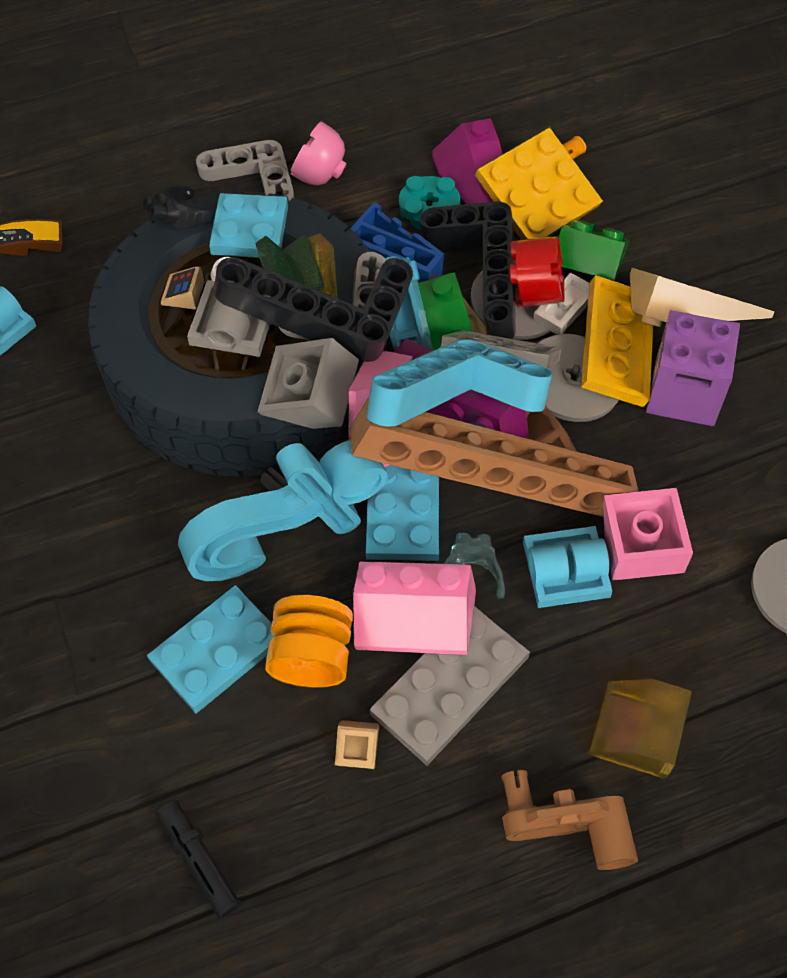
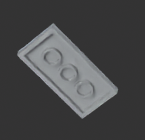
[370,606,530,766]

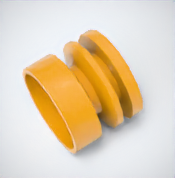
[265,595,353,688]

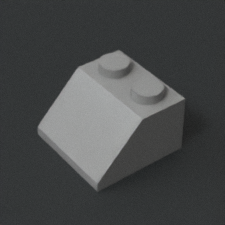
[258,338,359,429]

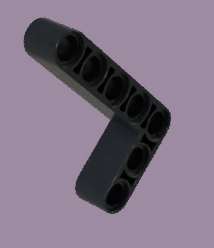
[420,201,516,339]
[213,257,413,362]

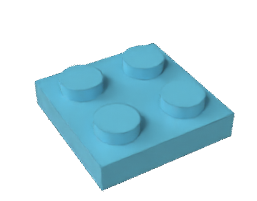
[209,193,288,259]

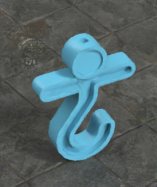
[178,440,388,581]

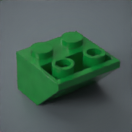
[559,220,630,281]

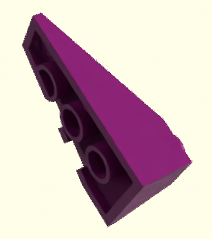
[432,118,517,234]

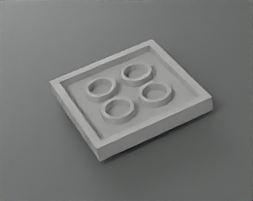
[440,330,562,368]

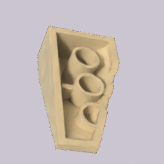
[630,268,774,327]

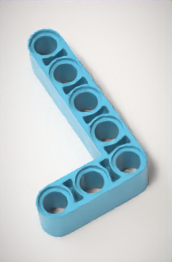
[366,339,553,427]

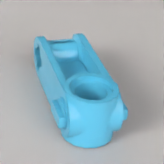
[385,256,433,351]

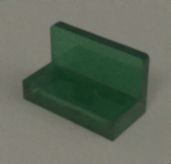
[255,235,325,291]

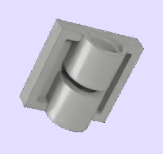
[187,280,270,357]

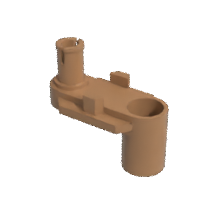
[501,770,638,870]

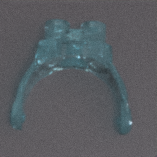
[444,533,505,599]

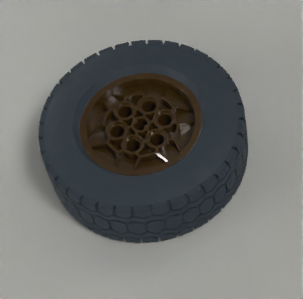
[89,192,388,477]

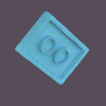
[366,465,439,561]
[147,585,274,714]

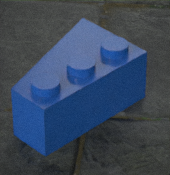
[350,201,444,283]

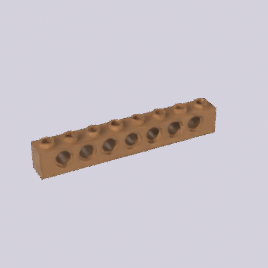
[350,397,639,517]

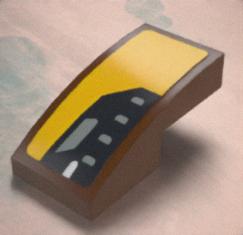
[0,219,62,256]

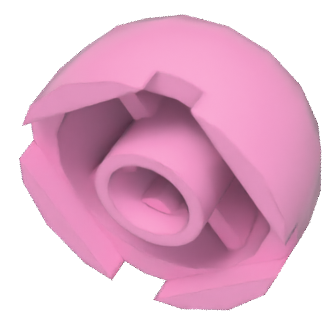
[290,121,347,186]

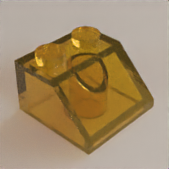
[589,679,692,779]

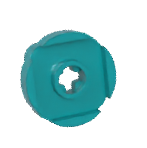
[399,176,460,230]

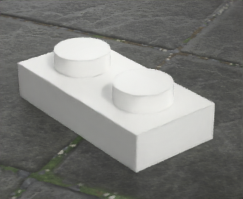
[533,273,590,335]

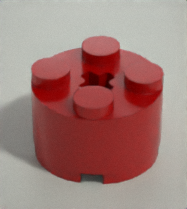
[510,236,565,308]

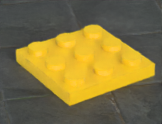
[475,128,603,240]

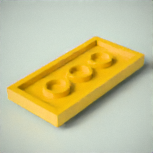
[581,275,653,407]

